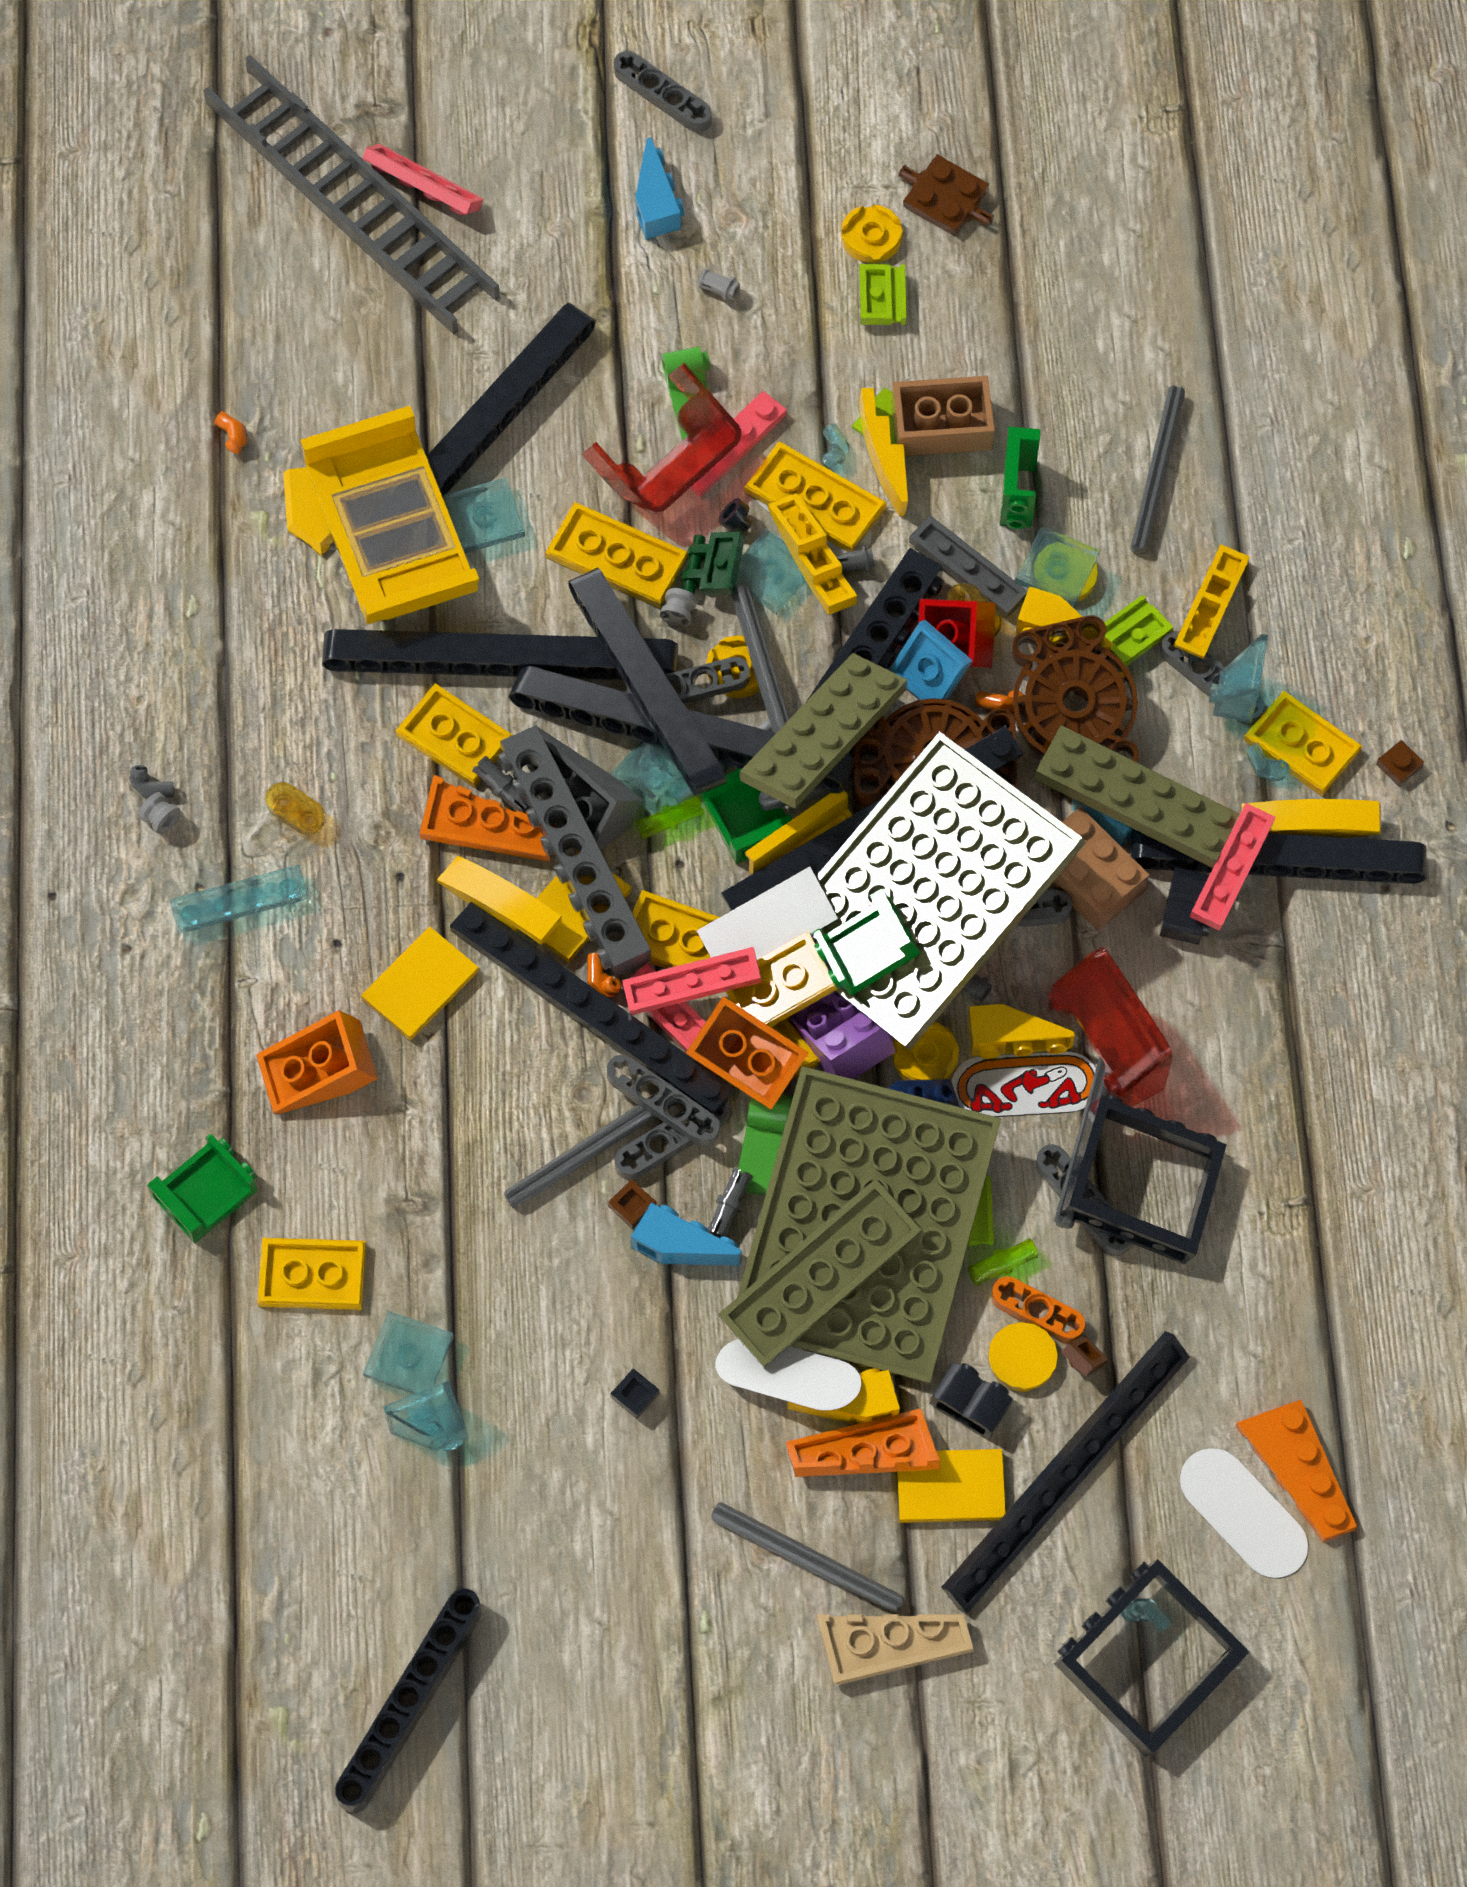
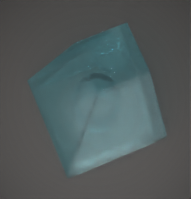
[1208,634,1268,722]
[610,741,687,818]
[383,1380,468,1451]

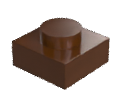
[1376,740,1424,787]
[608,1179,656,1229]
[1062,1335,1109,1377]

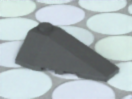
[527,727,643,850]

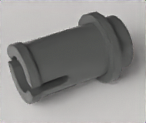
[834,546,875,573]
[962,974,992,1002]

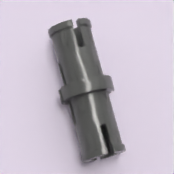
[472,756,528,813]
[707,1168,753,1238]

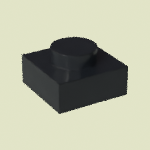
[610,1368,660,1419]

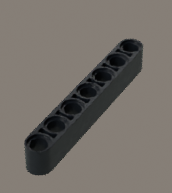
[335,1588,481,1814]

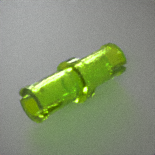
[635,796,704,840]
[968,1238,1039,1286]

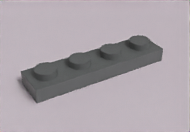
[909,515,1028,619]

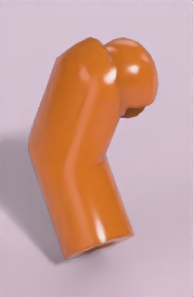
[214,411,248,454]
[975,690,1024,713]
[587,953,621,997]

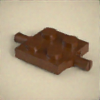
[898,154,994,236]

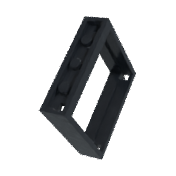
[1060,1095,1227,1264]
[1053,1559,1250,1757]

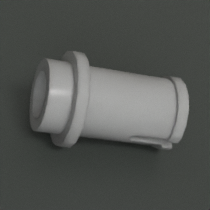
[698,269,741,301]

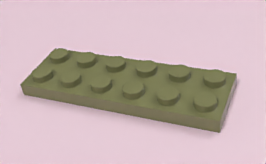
[740,653,907,808]
[1033,725,1240,868]
[718,1179,922,1368]

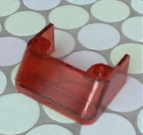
[581,363,741,514]
[1048,947,1173,1107]

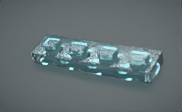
[170,865,308,934]

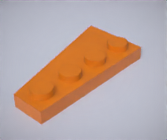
[419,775,556,862]
[1235,1399,1357,1542]
[786,1408,940,1477]

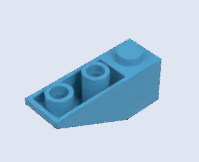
[635,137,685,240]
[631,1203,742,1266]

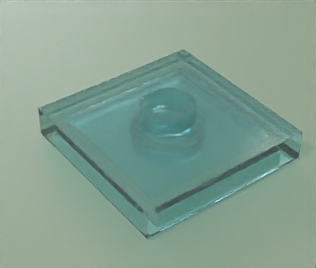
[445,477,525,553]
[1015,526,1101,607]
[735,529,806,614]
[363,1311,454,1400]

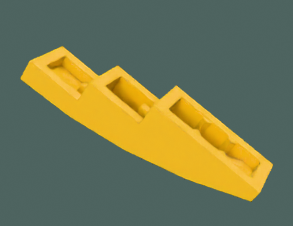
[859,388,908,516]
[768,493,857,615]
[1174,544,1250,659]
[1242,799,1381,838]
[437,856,562,945]

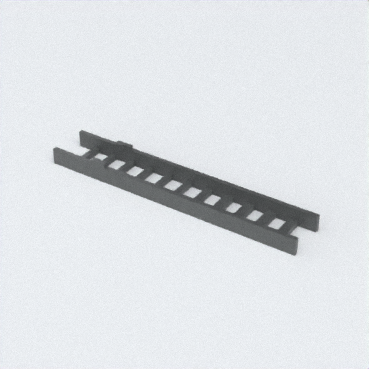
[203,55,500,335]

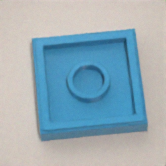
[889,620,973,700]

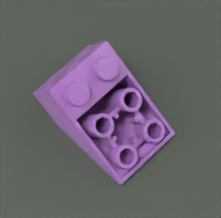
[787,991,895,1079]

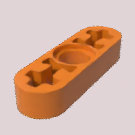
[991,1276,1085,1343]

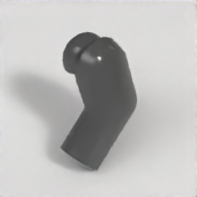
[129,765,174,798]

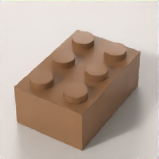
[891,376,995,456]
[1051,806,1149,931]

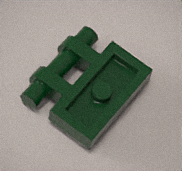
[681,532,745,595]

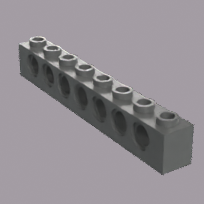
[498,725,651,977]

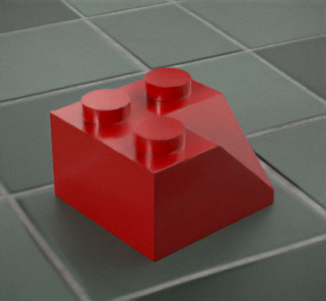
[918,599,996,668]

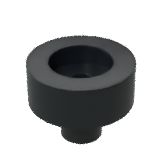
[718,498,752,531]

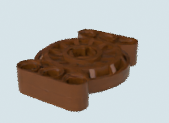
[1012,615,1139,791]
[853,698,1017,807]

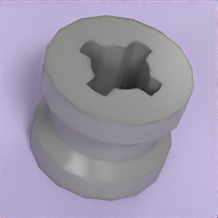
[660,588,697,627]
[138,792,181,834]

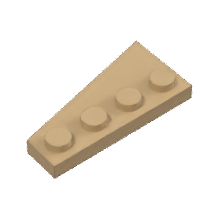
[816,1614,973,1686]

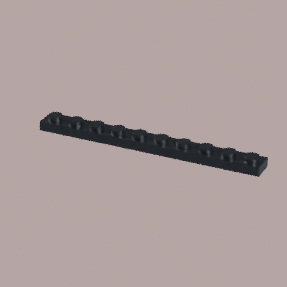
[721,725,1023,911]
[450,902,735,1116]
[941,1331,1190,1614]

